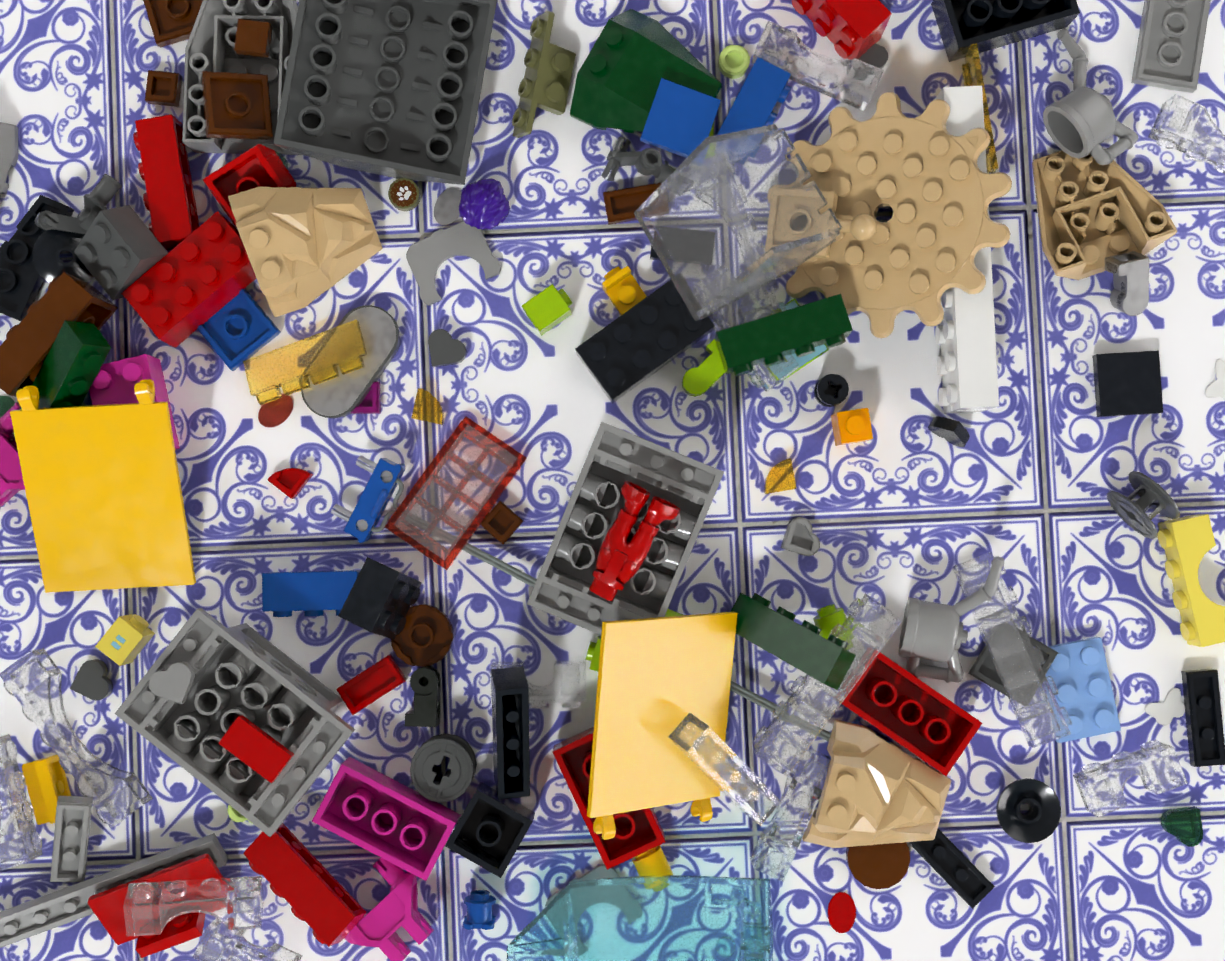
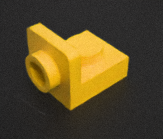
[602,266,647,315]

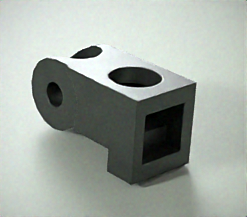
[405,666,441,727]

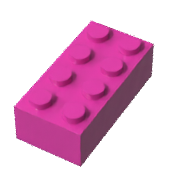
[312,757,461,881]

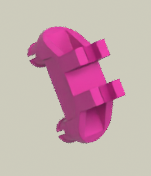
[0,401,25,507]
[344,858,434,961]

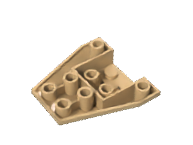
[1032,150,1178,280]

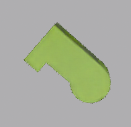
[682,339,725,397]

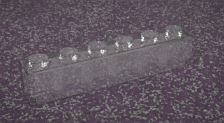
[952,552,1072,748]
[753,593,902,777]

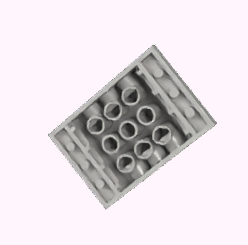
[527,422,724,635]
[115,608,355,837]

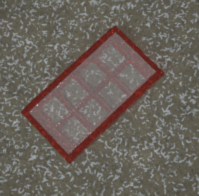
[385,416,527,570]

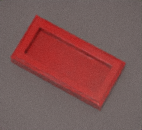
[336,654,407,715]
[218,714,295,783]

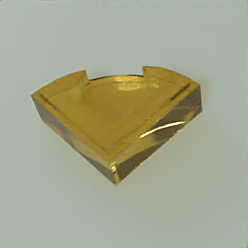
[411,388,444,425]
[764,458,796,494]

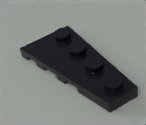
[0,195,74,321]

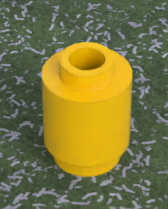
[632,845,673,891]

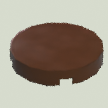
[391,604,454,667]
[846,842,910,889]

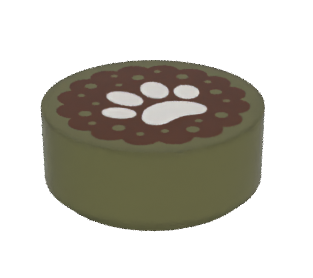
[388,178,421,211]

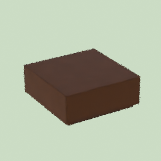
[234,19,272,57]
[145,70,182,107]
[480,501,524,545]

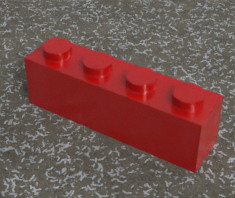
[133,114,199,250]
[243,823,367,947]

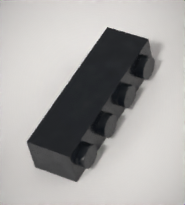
[491,666,530,800]

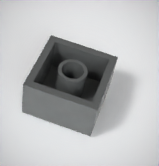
[74,205,168,300]

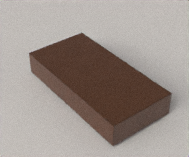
[603,182,669,225]

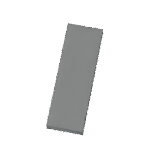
[50,796,93,882]

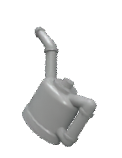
[1043,28,1138,166]
[898,556,1004,683]

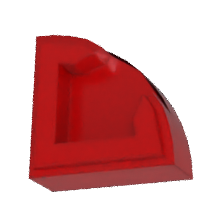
[267,468,313,499]

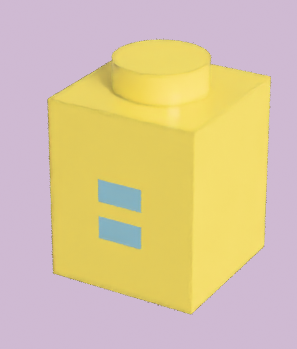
[95,614,155,666]

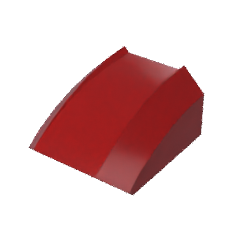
[203,144,296,230]

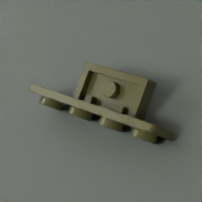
[512,11,576,138]

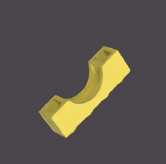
[1158,514,1225,647]

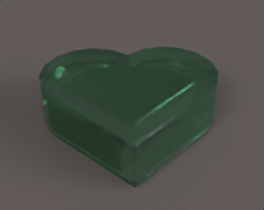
[1161,806,1203,847]

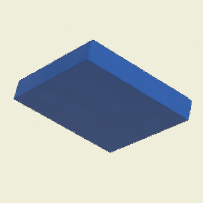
[640,78,721,162]
[197,288,281,371]

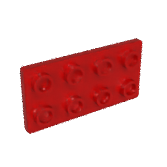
[88,854,235,958]

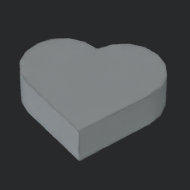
[780,517,820,556]
[149,661,195,704]

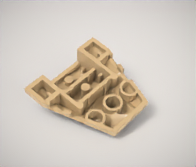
[228,187,383,317]
[802,719,951,848]

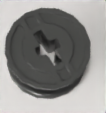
[1107,471,1180,539]
[410,733,477,803]

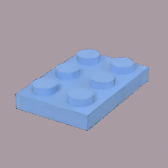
[1042,636,1121,743]

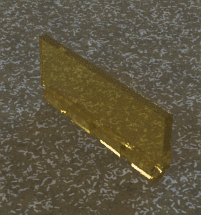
[961,43,998,174]
[243,320,367,405]

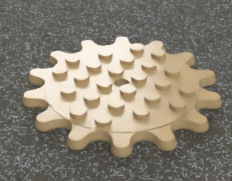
[768,92,1012,338]

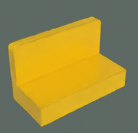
[22,753,71,825]

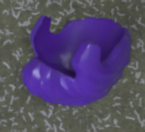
[459,178,510,230]

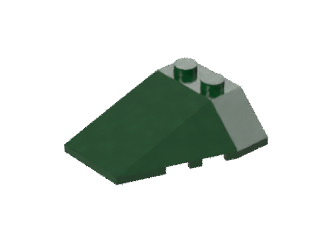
[570,9,722,133]

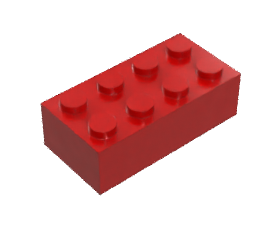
[791,0,892,62]
[121,211,256,348]
[833,646,982,776]
[552,727,666,870]

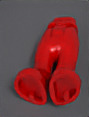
[589,481,680,601]

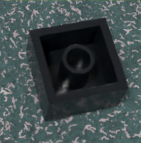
[338,557,422,639]
[445,782,535,878]

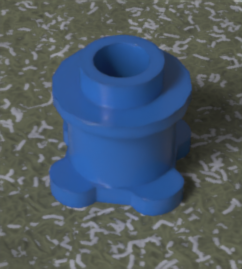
[463,890,496,930]

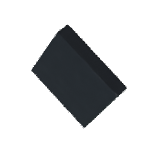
[1092,351,1163,417]

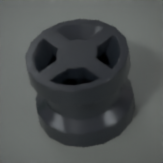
[814,374,849,407]

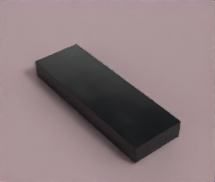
[1181,669,1225,767]
[908,829,995,909]

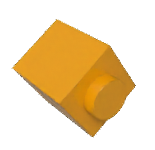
[831,408,873,446]

